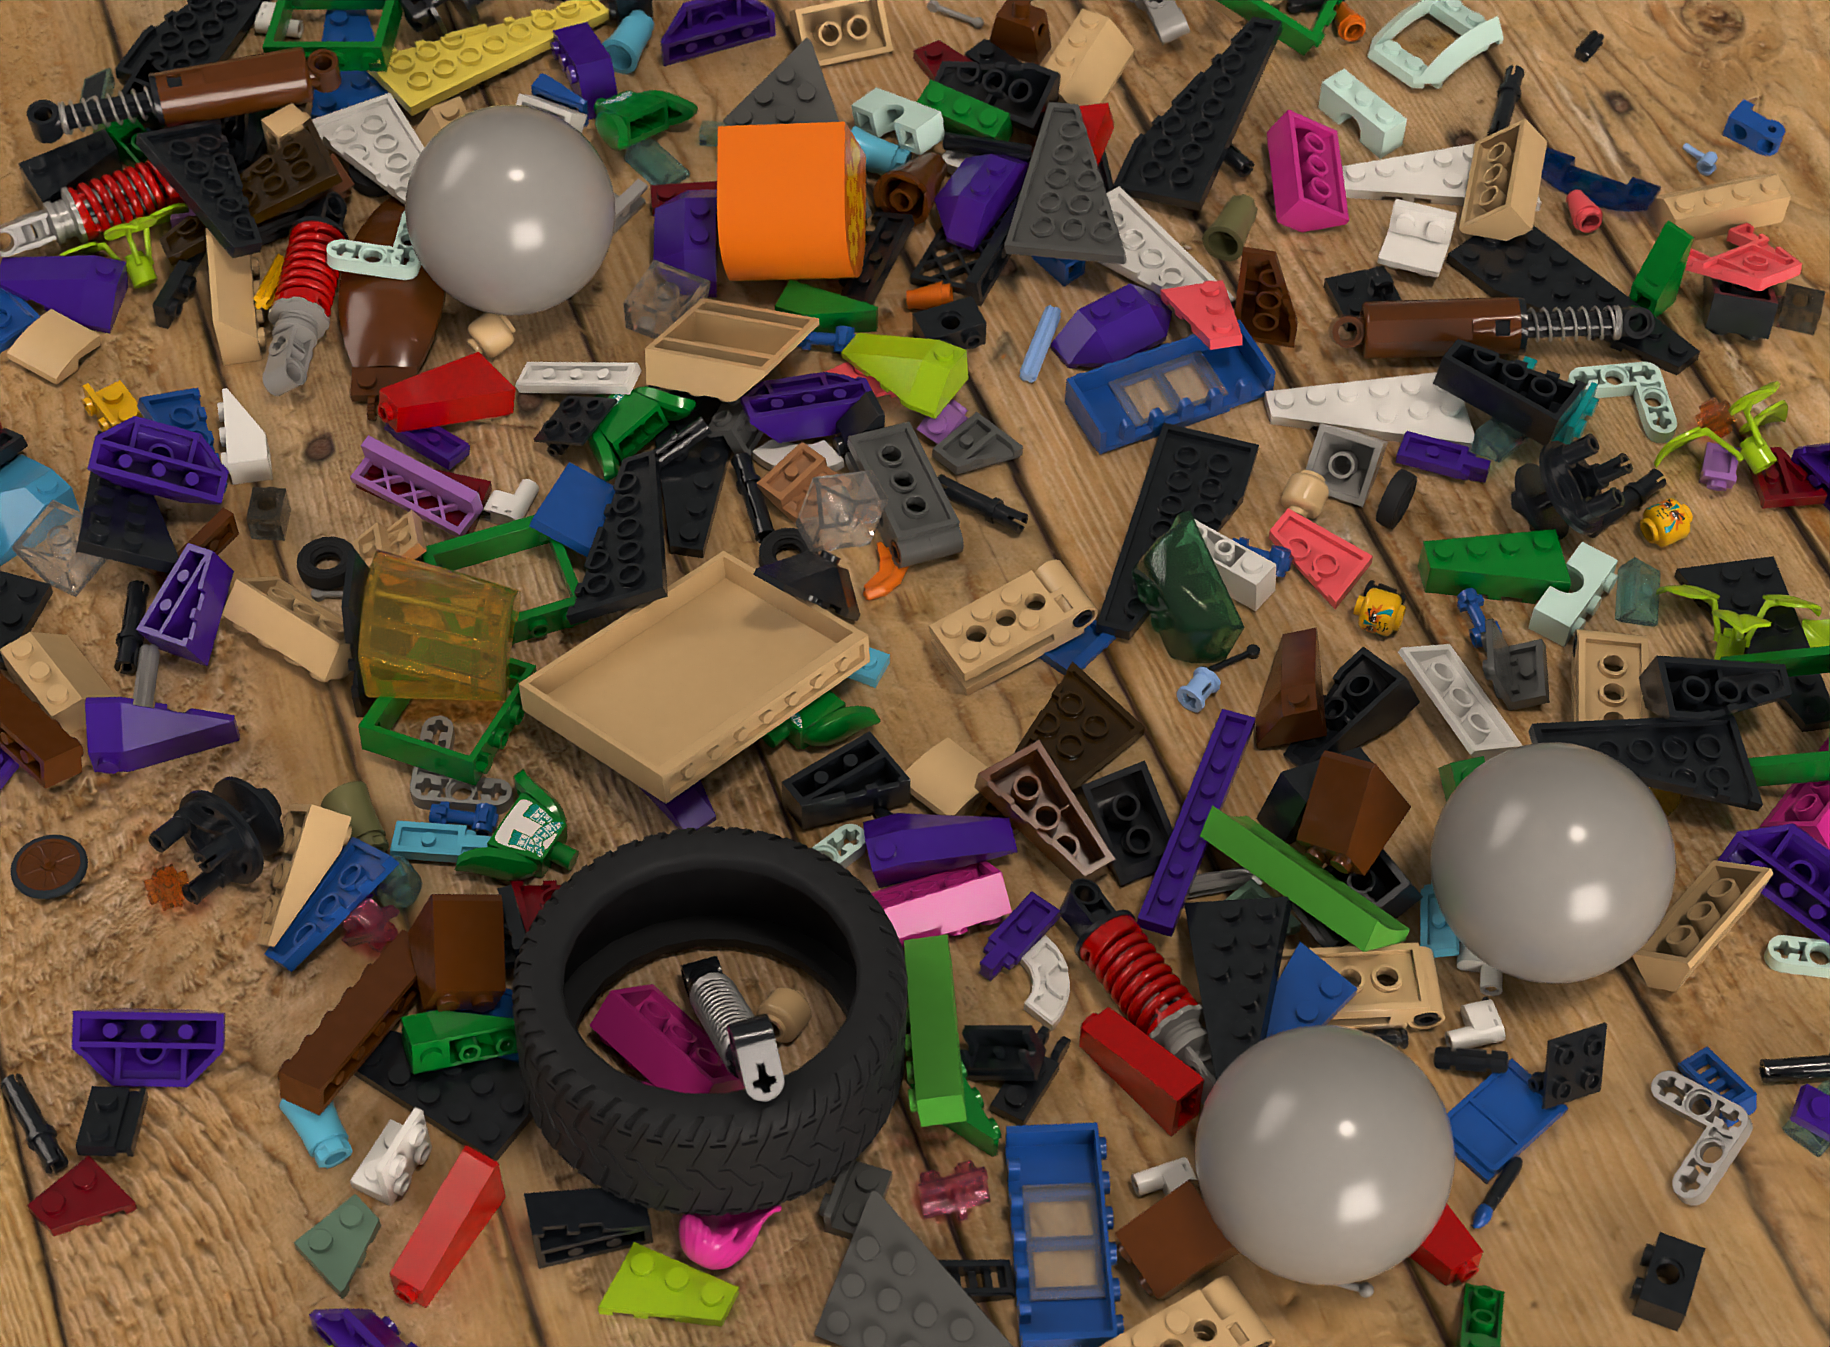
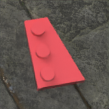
[1160,280,1242,350]
[1269,508,1373,609]

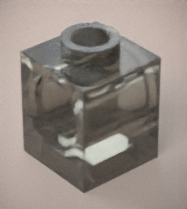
[1776,283,1825,335]
[246,487,291,541]

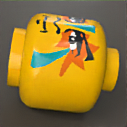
[1640,498,1693,547]
[1353,588,1406,637]

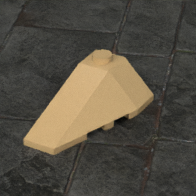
[257,804,352,947]

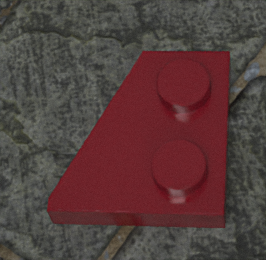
[1748,447,1827,509]
[27,1156,137,1236]

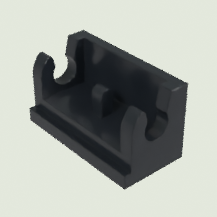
[960,1025,1047,1081]

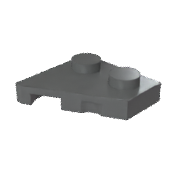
[932,412,1023,475]

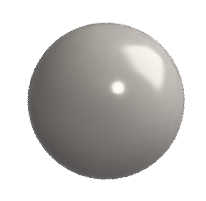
[405,105,616,316]
[1430,742,1676,984]
[1195,1025,1455,1286]

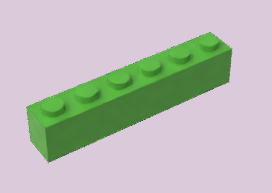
[904,935,967,1127]

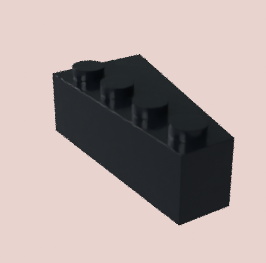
[1433,339,1587,446]

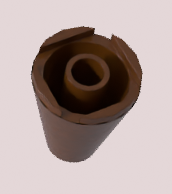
[873,152,948,228]

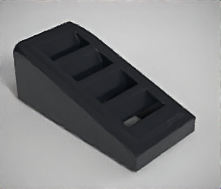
[939,1260,1016,1303]

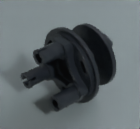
[398,0,484,38]
[1511,433,1633,540]
[149,777,284,905]

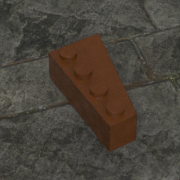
[974,740,1115,882]

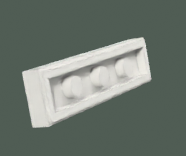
[515,362,642,394]

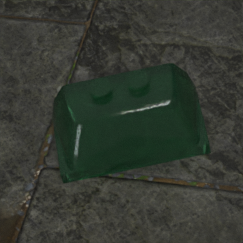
[1132,511,1245,663]

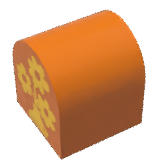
[717,122,866,281]

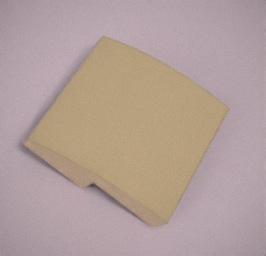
[7,309,100,384]
[353,510,427,577]
[905,737,988,816]

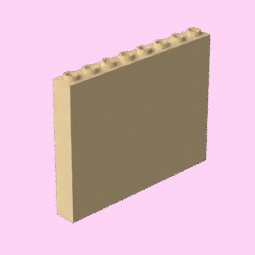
[518,551,870,804]

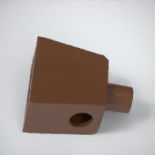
[989,0,1051,65]

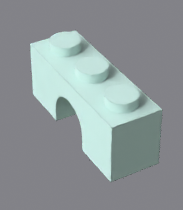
[1318,69,1407,159]
[851,87,945,155]
[1528,542,1618,647]

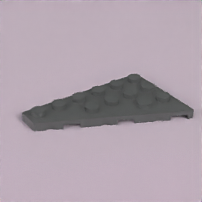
[723,38,872,220]
[1004,102,1127,264]
[814,1190,1013,1347]

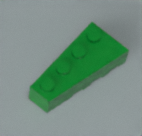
[1418,529,1571,604]

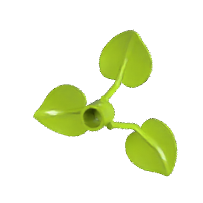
[59,203,189,289]
[1654,381,1788,474]
[1656,585,1822,660]

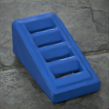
[531,73,589,127]
[1678,1046,1757,1127]

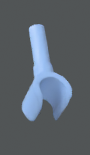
[1683,143,1717,176]

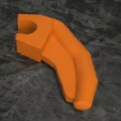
[863,541,909,600]

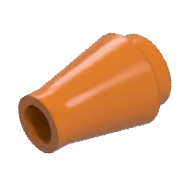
[1333,1,1366,42]
[906,281,954,310]

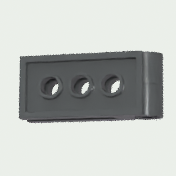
[845,421,964,569]

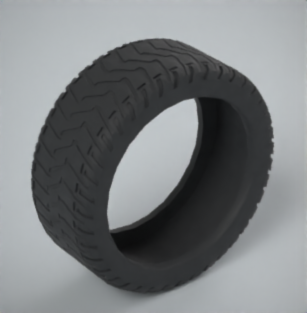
[512,826,908,1216]

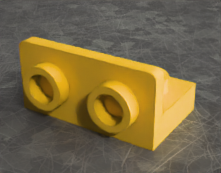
[82,380,144,432]

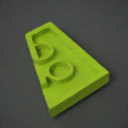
[598,1242,739,1327]

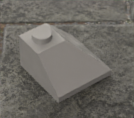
[1305,423,1388,507]

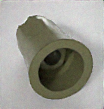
[1202,194,1258,261]
[321,781,389,853]

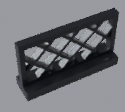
[910,197,1019,306]

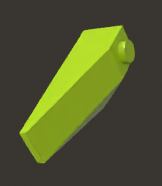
[841,333,968,419]

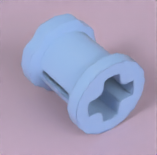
[1176,667,1221,713]

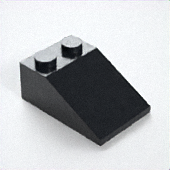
[1702,276,1778,340]
[1072,760,1173,886]
[1290,848,1423,948]

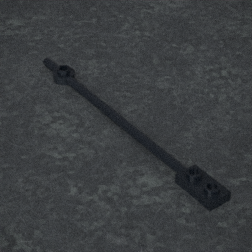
[152,104,301,329]

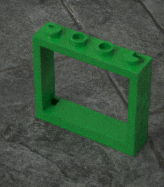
[262,0,404,71]
[1216,0,1342,56]
[421,515,589,651]
[358,630,537,786]
[1720,646,1830,787]

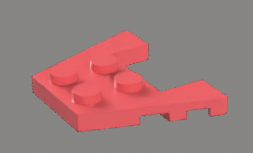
[1685,223,1802,291]

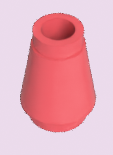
[1566,190,1602,233]

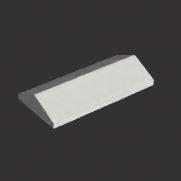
[1398,644,1523,762]

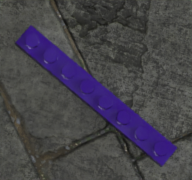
[1137,709,1256,937]

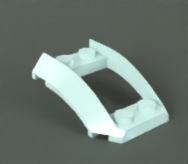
[1367,0,1504,89]

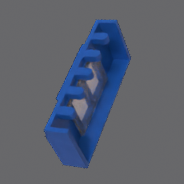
[1065,319,1276,455]
[1004,1123,1124,1347]

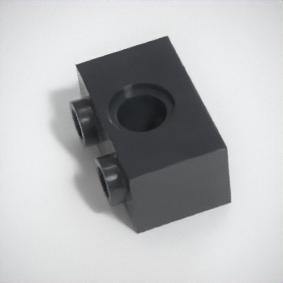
[912,296,987,350]
[1630,1232,1705,1332]

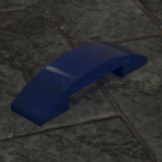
[1541,147,1661,212]

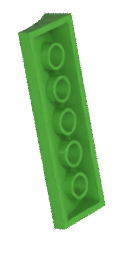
[1200,805,1410,952]

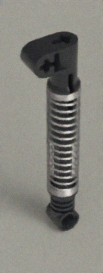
[680,956,784,1101]

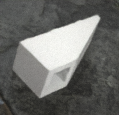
[217,388,273,485]
[1174,519,1276,611]

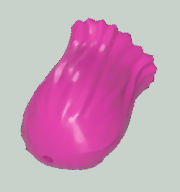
[679,1205,782,1270]

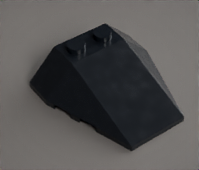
[341,550,413,717]

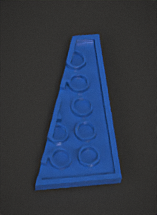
[311,10,397,119]

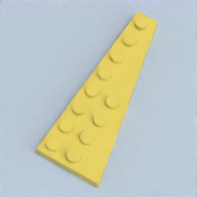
[367,0,610,116]

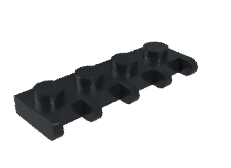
[839,211,915,305]

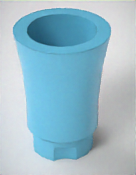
[602,10,655,74]
[851,125,911,175]
[279,1099,353,1169]

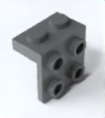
[1481,618,1550,711]

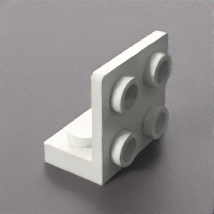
[1377,199,1457,277]
[350,1107,432,1206]

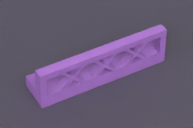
[350,435,484,537]

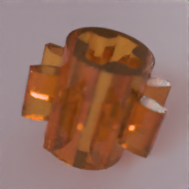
[1695,397,1737,438]
[144,864,189,911]

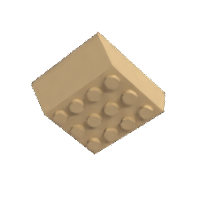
[645,298,819,402]

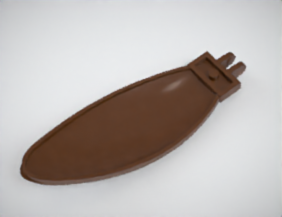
[338,196,446,421]

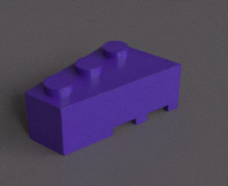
[551,22,618,120]
[136,543,234,666]

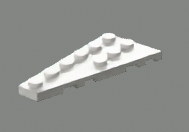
[312,93,425,205]
[1342,144,1541,211]
[1099,186,1236,309]
[1264,372,1478,453]

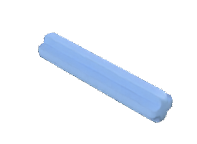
[1019,305,1061,383]

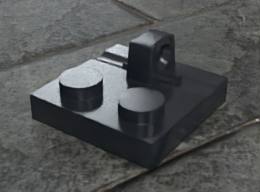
[1324,265,1402,332]
[497,884,525,970]

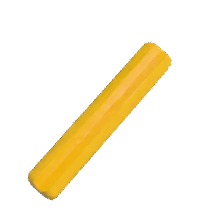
[253,254,284,310]

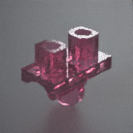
[340,898,400,952]
[918,1160,991,1222]

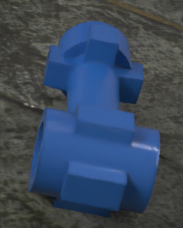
[796,326,856,354]
[1232,537,1293,577]
[1457,588,1502,648]
[429,801,499,836]

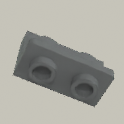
[708,386,763,455]
[819,1159,892,1240]

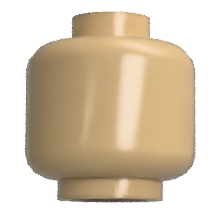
[467,312,516,358]
[1281,470,1329,519]
[756,987,811,1042]

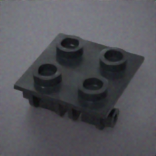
[533,395,617,457]
[1528,1022,1607,1110]

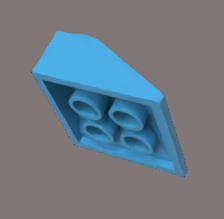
[0,453,80,566]

